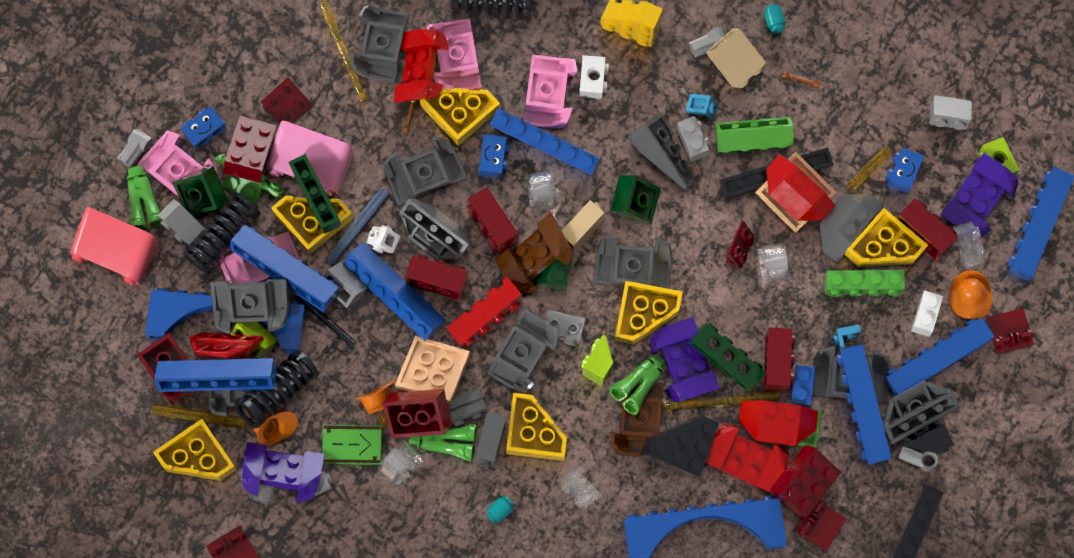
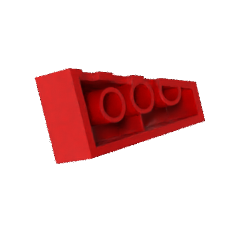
[447,276,522,349]

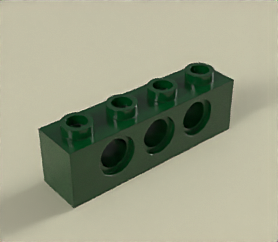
[288,154,341,234]
[688,323,766,392]

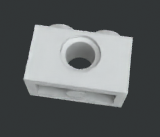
[580,55,609,99]

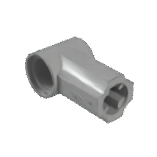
[689,27,725,58]
[117,128,153,168]
[898,442,938,472]

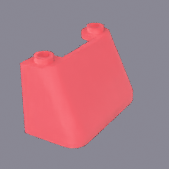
[70,207,160,286]

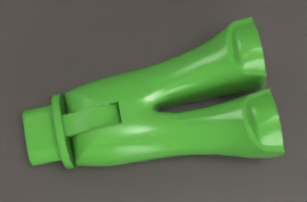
[127,165,162,231]
[609,354,666,415]
[409,424,477,462]

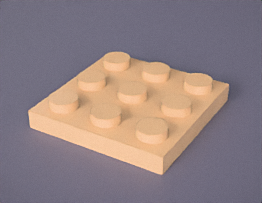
[755,152,836,233]
[395,336,470,404]

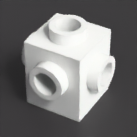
[366,225,400,254]

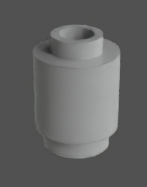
[314,471,334,496]

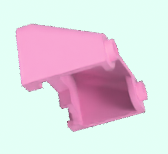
[266,121,354,197]

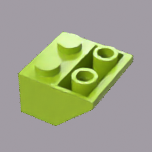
[581,335,613,386]

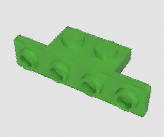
[214,154,285,204]

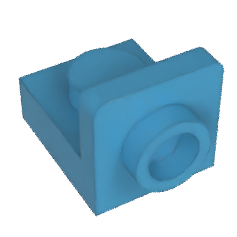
[686,94,718,120]
[833,325,861,350]

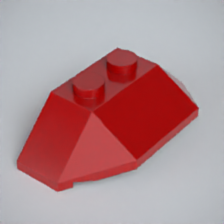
[766,154,835,221]
[189,332,264,360]
[739,400,819,446]

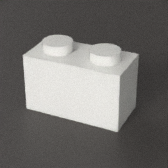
[911,291,943,337]

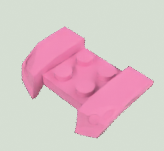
[427,19,482,90]
[524,55,577,129]
[137,131,219,196]
[219,231,300,283]

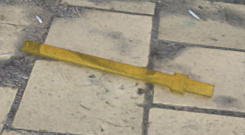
[319,0,367,103]
[663,391,780,410]

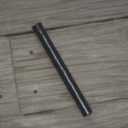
[295,295,357,348]

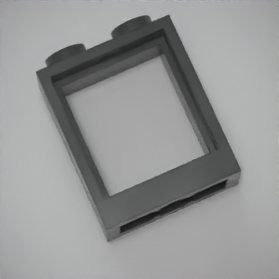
[475,412,507,470]

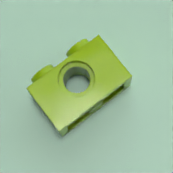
[979,137,1020,175]

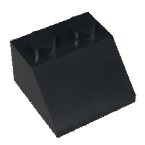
[901,421,954,454]

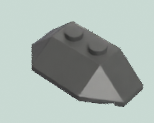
[820,194,884,263]
[399,198,470,260]
[883,381,960,444]

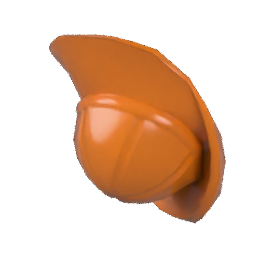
[949,270,993,319]

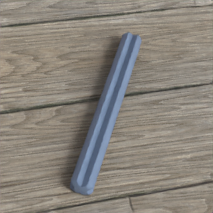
[325,187,389,266]

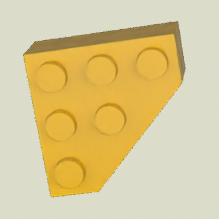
[600,0,663,47]
[420,88,500,146]
[271,196,354,255]
[845,208,928,267]
[615,281,683,345]
[506,393,567,461]
[153,419,237,481]

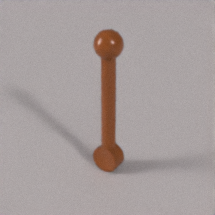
[782,71,820,88]
[403,100,417,134]

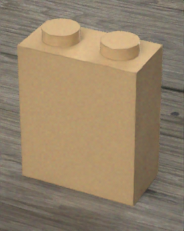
[706,28,766,88]
[562,200,605,254]

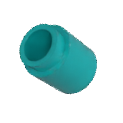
[763,4,786,33]
[486,495,515,524]

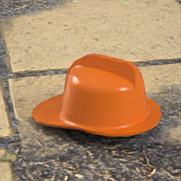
[355,379,397,414]
[253,411,298,446]

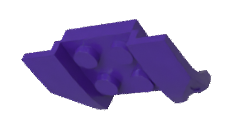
[940,152,1018,238]
[650,317,720,402]
[242,442,324,502]

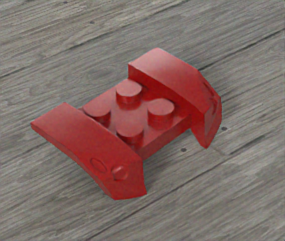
[393,29,449,103]
[705,423,790,493]

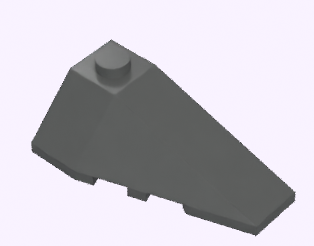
[628,113,695,190]

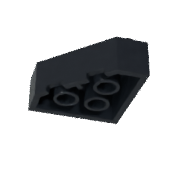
[640,415,719,478]

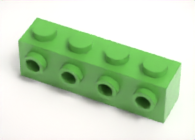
[715,117,794,153]
[824,270,905,297]

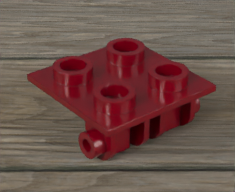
[261,77,312,124]
[726,220,755,269]
[986,308,1034,354]
[793,500,847,551]
[206,525,259,558]

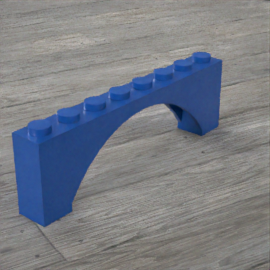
[145,288,306,353]
[623,496,787,558]

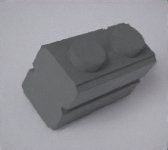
[448,388,487,427]

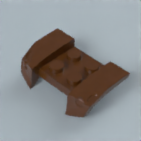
[495,212,574,294]
[610,380,663,458]

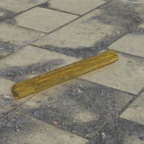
[151,404,247,428]

